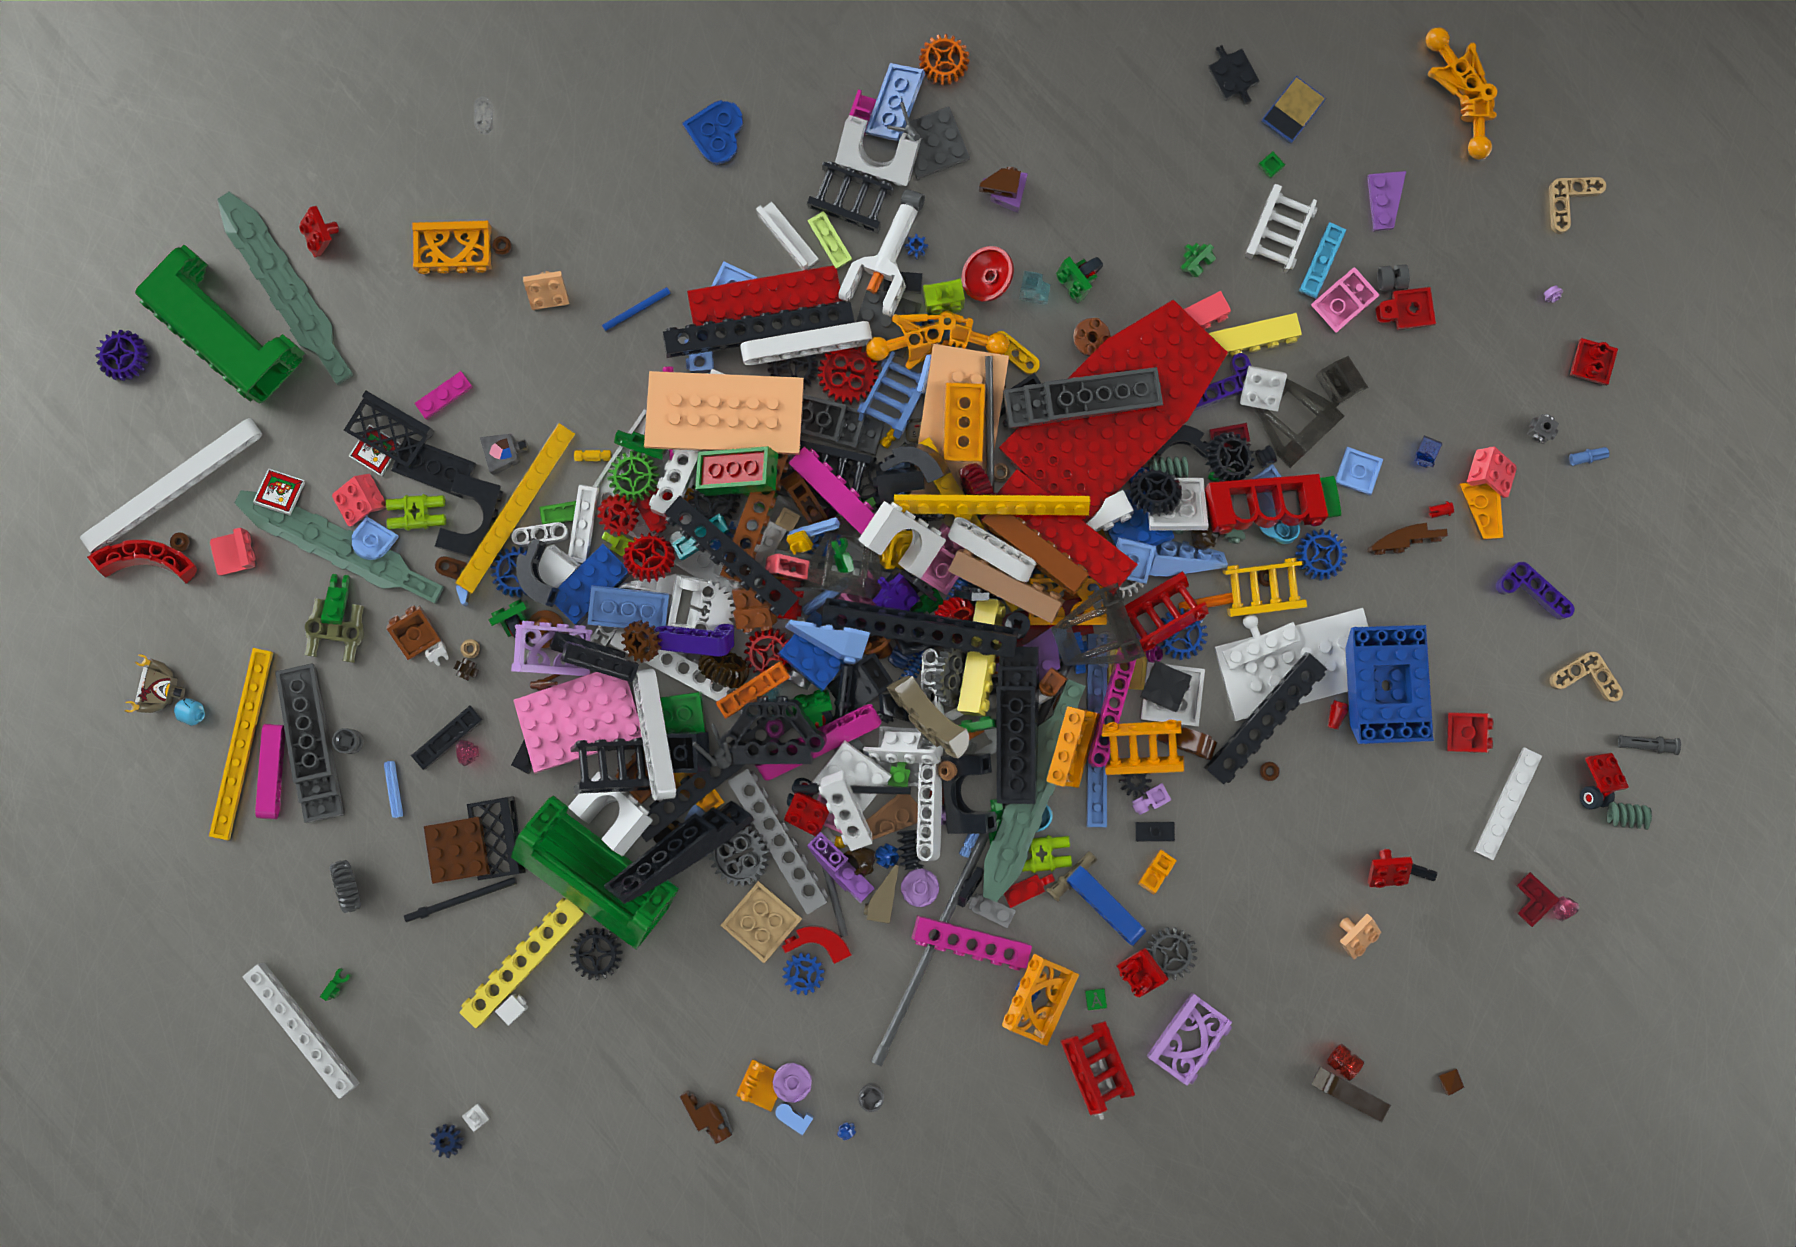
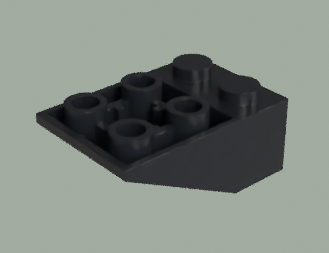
[827,653,894,713]

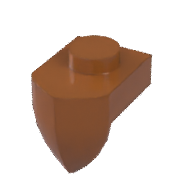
[1039,667,1068,697]

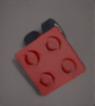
[1580,753,1629,810]
[784,778,829,836]

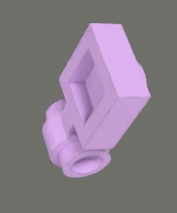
[1132,783,1171,815]

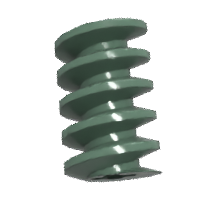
[1148,456,1189,478]
[1607,802,1652,830]

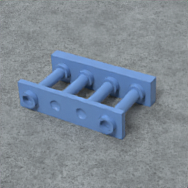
[857,351,923,439]

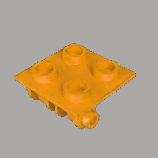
[736,1059,778,1112]

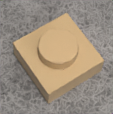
[775,507,801,532]

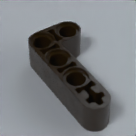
[1311,1067,1391,1122]

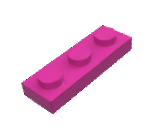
[414,371,473,420]

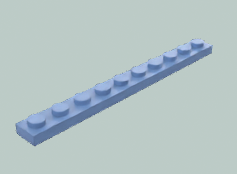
[1087,634,1107,827]

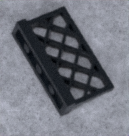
[344,390,435,469]
[467,796,526,881]

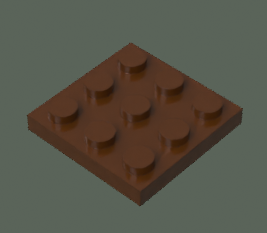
[424,816,490,884]

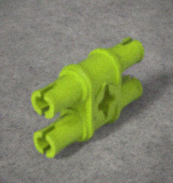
[386,494,446,531]
[1022,835,1072,873]

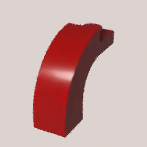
[782,926,852,964]

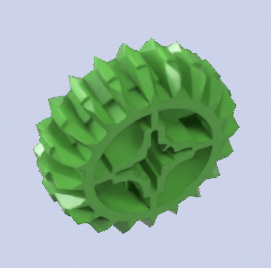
[607,451,660,503]

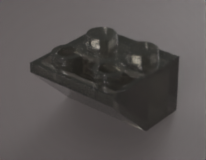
[1316,356,1369,407]

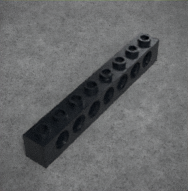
[664,495,799,617]
[1204,652,1327,785]

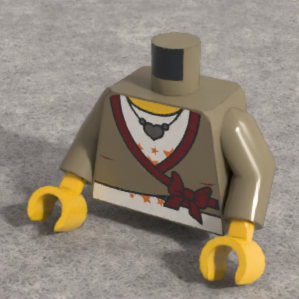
[124,654,185,713]

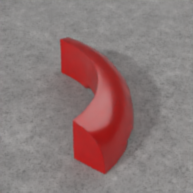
[87,540,197,584]

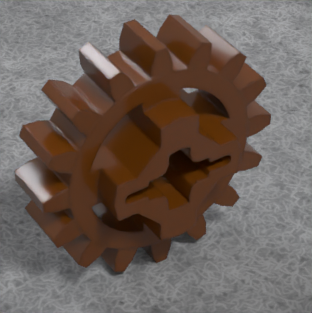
[621,620,662,663]

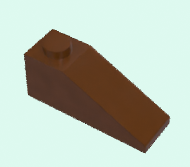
[780,471,829,525]

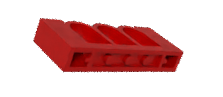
[1205,474,1328,534]

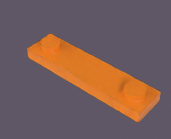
[716,661,791,719]

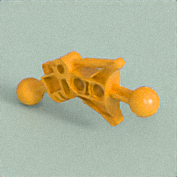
[1426,27,1497,160]
[866,310,1010,370]

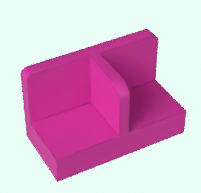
[849,89,876,136]

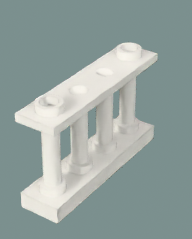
[1244,184,1318,274]

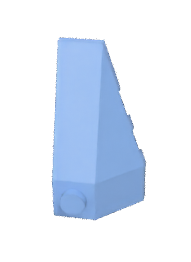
[1149,540,1228,577]
[786,620,870,664]

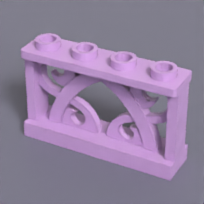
[512,621,592,676]
[1147,992,1232,1086]

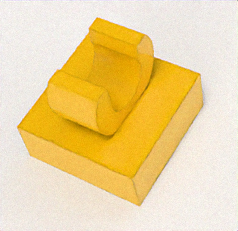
[786,530,813,555]

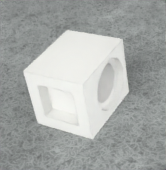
[495,994,528,1026]

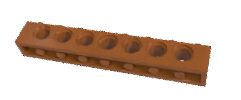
[719,454,789,584]

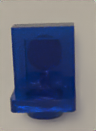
[1415,435,1442,468]

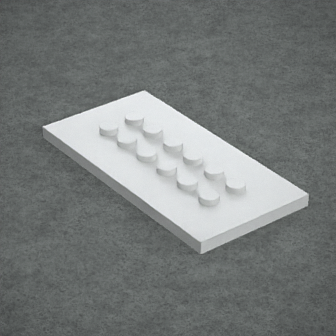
[1214,608,1384,721]

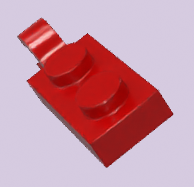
[1004,873,1055,908]

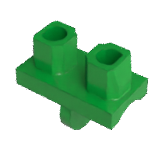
[1180,243,1216,277]

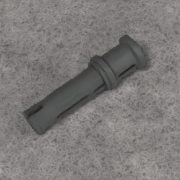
[1618,735,1681,755]

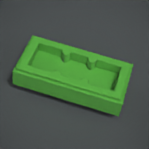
[539,501,576,525]

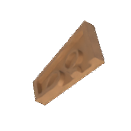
[866,794,918,840]

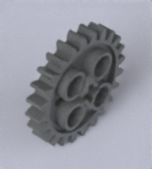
[932,648,967,707]
[709,825,770,886]

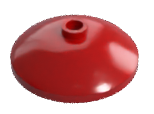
[962,246,1014,302]

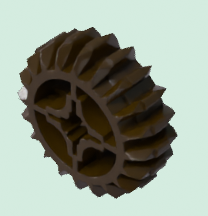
[698,652,750,689]

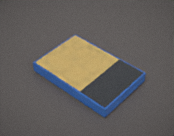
[1262,76,1326,144]

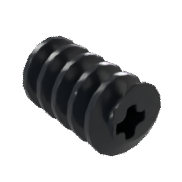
[1004,612,1030,639]
[897,830,924,870]

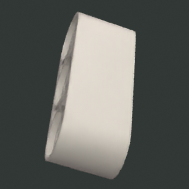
[512,522,570,547]

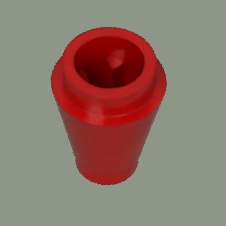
[1328,700,1349,730]

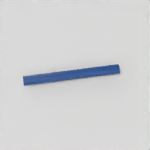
[602,287,671,331]

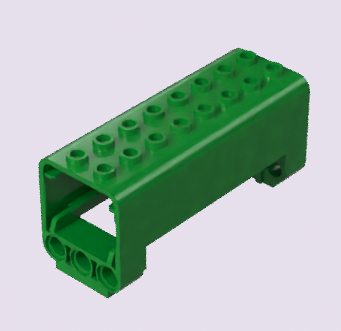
[135,245,305,404]
[511,795,679,950]

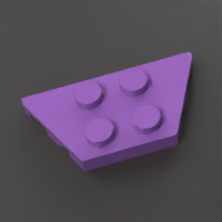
[996,626,1060,682]

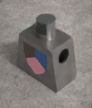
[480,434,529,475]

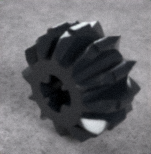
[1119,773,1152,797]

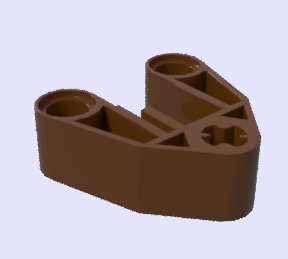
[1156,726,1218,761]

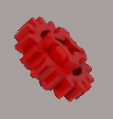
[597,494,640,536]

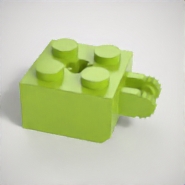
[923,278,965,315]

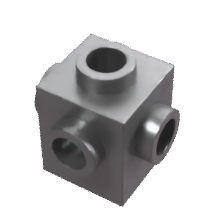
[1527,414,1559,444]

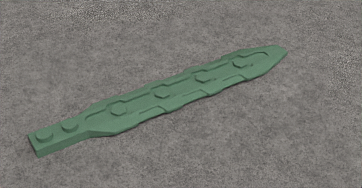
[217,192,354,385]
[234,490,444,604]
[983,679,1086,902]

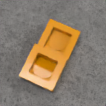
[1138,850,1177,895]

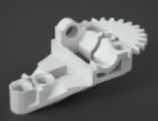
[618,574,736,631]

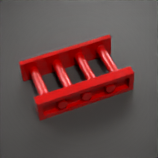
[1117,571,1209,652]
[1060,1021,1135,1115]

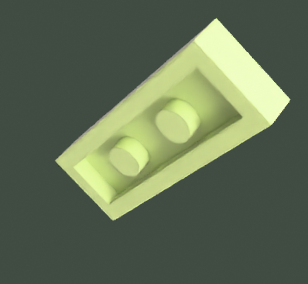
[808,211,852,269]

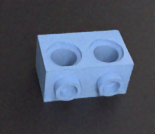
[685,334,714,374]

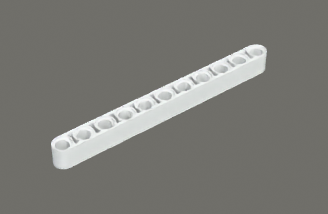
[80,418,263,554]
[917,649,944,861]

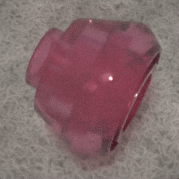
[456,740,479,766]
[1553,896,1579,921]

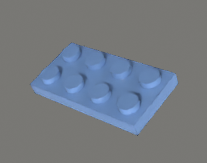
[865,63,925,141]
[588,585,669,631]

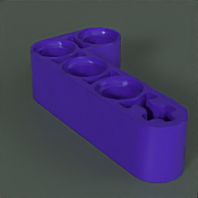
[1194,353,1252,411]
[1496,562,1575,620]
[655,624,735,656]

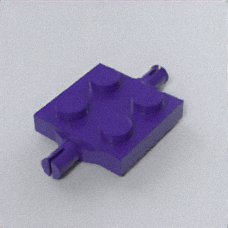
[872,573,921,611]

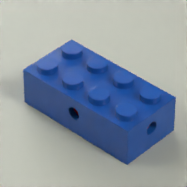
[554,544,631,625]

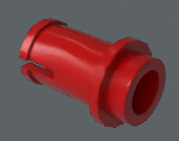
[1428,501,1454,519]

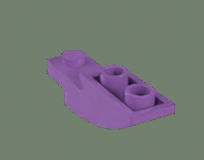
[807,832,875,903]

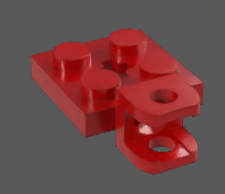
[1375,287,1436,330]

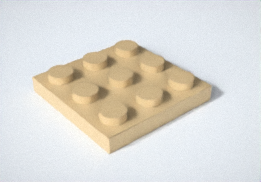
[720,881,803,963]

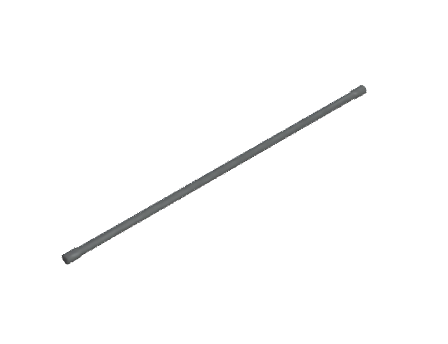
[871,658,1072,1066]

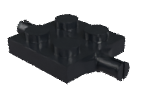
[1208,45,1259,105]

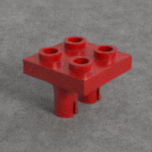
[1570,338,1618,386]
[1117,948,1169,998]

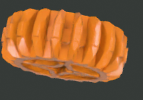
[919,34,970,86]

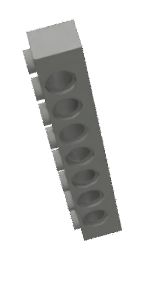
[728,769,829,915]

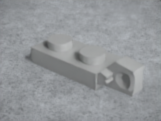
[968,893,1016,928]

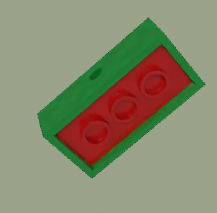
[695,446,778,496]

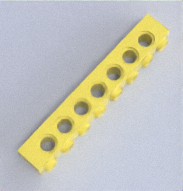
[459,897,587,1029]

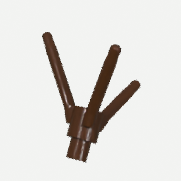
[530,674,560,691]

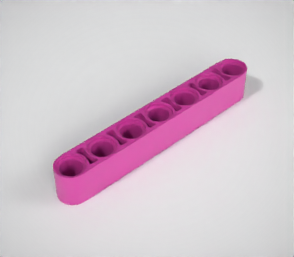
[1088,638,1140,768]
[755,704,882,780]

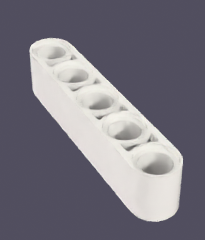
[948,517,1036,582]

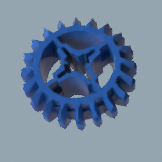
[1295,529,1348,581]
[490,546,528,598]
[1156,608,1208,660]

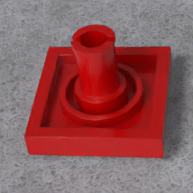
[299,206,339,258]
[1368,849,1413,888]

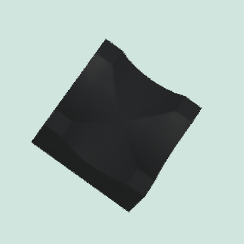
[1140,661,1192,712]

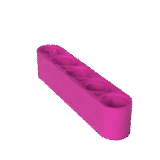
[255,724,286,819]

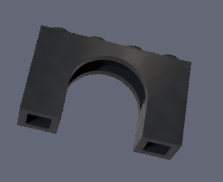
[873,466,929,531]
[435,473,503,558]
[941,753,997,834]

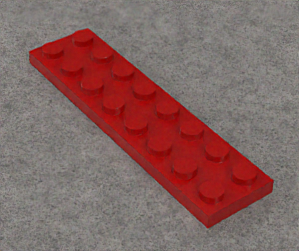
[687,265,843,326]
[996,469,1138,595]

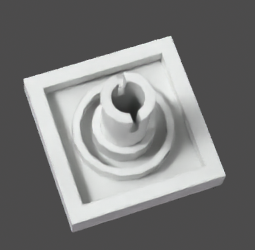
[1240,366,1287,411]

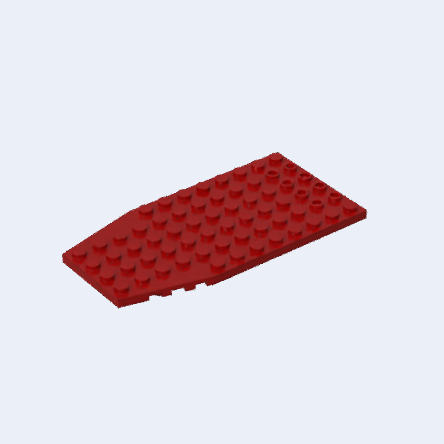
[998,299,1228,523]

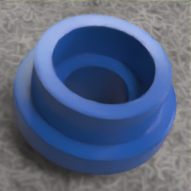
[837,1122,856,1140]

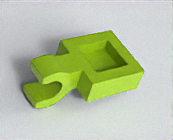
[601,531,634,557]

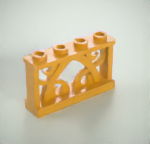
[412,221,491,274]
[1028,574,1107,625]
[1046,706,1100,788]
[1002,954,1079,1046]

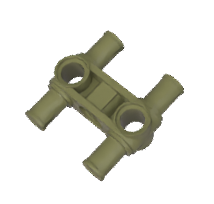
[304,598,365,663]

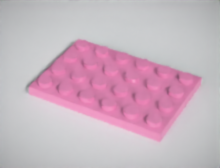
[513,672,642,773]

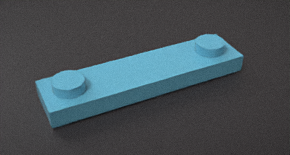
[1299,222,1347,299]

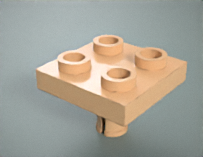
[523,271,569,310]
[1340,914,1382,960]

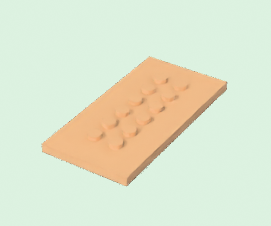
[910,344,1009,495]
[644,371,804,455]

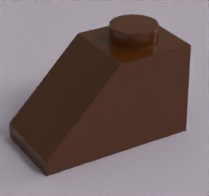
[979,167,1021,199]

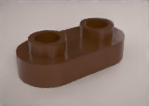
[435,556,467,580]

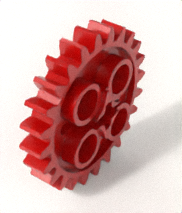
[818,346,879,405]

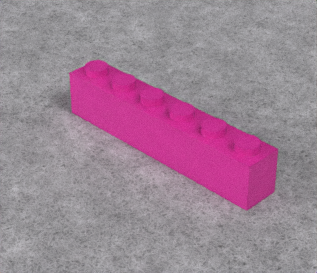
[789,446,875,535]

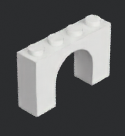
[835,115,921,186]
[859,501,946,579]
[568,771,653,856]

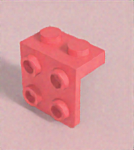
[1467,446,1517,498]
[332,473,386,526]
[210,527,256,576]

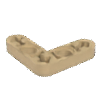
[1549,177,1606,234]
[1550,652,1623,702]

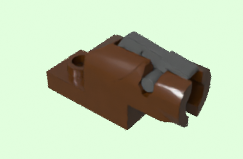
[680,1090,732,1144]

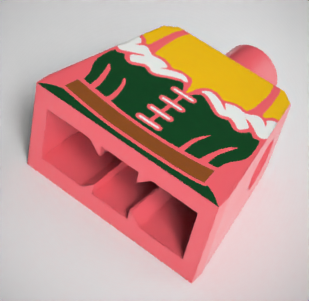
[765,554,809,581]

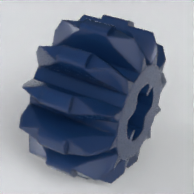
[888,644,914,669]
[430,1124,464,1158]

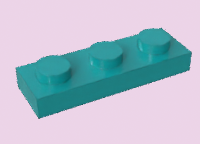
[672,514,730,561]

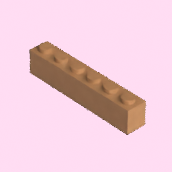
[948,548,1065,624]

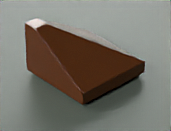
[1438,1069,1464,1096]

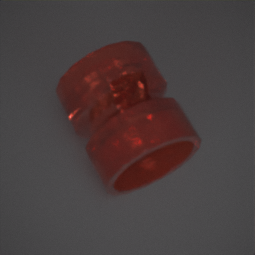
[1326,1043,1364,1081]

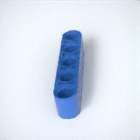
[1066,866,1146,946]

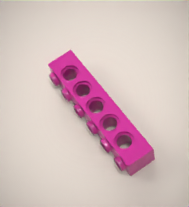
[912,915,1032,971]

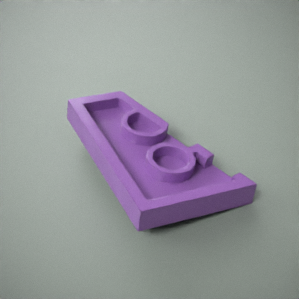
[1367,171,1406,231]

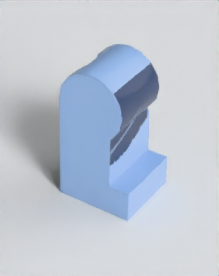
[776,1102,814,1135]

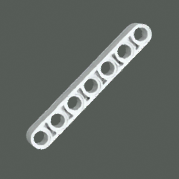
[740,321,872,366]
[633,669,676,800]

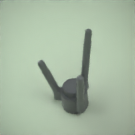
[692,724,733,769]

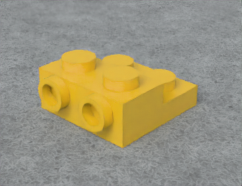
[878,529,913,569]

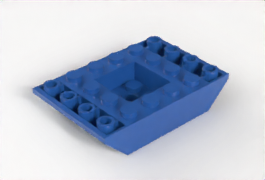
[1345,625,1434,744]

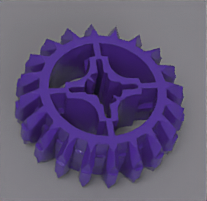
[95,330,149,381]

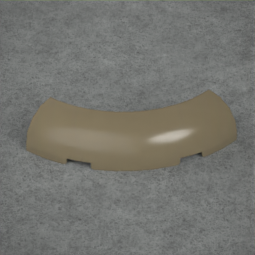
[887,676,969,758]

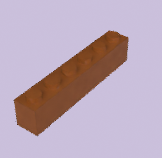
[982,514,1089,596]

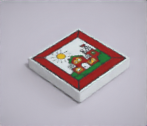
[349,424,402,476]
[253,468,305,516]

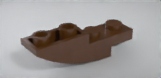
[1368,523,1448,555]

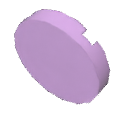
[901,869,939,907]
[772,1063,811,1103]

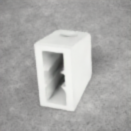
[538,544,581,588]

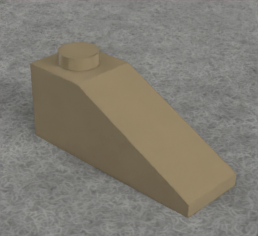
[864,864,899,924]

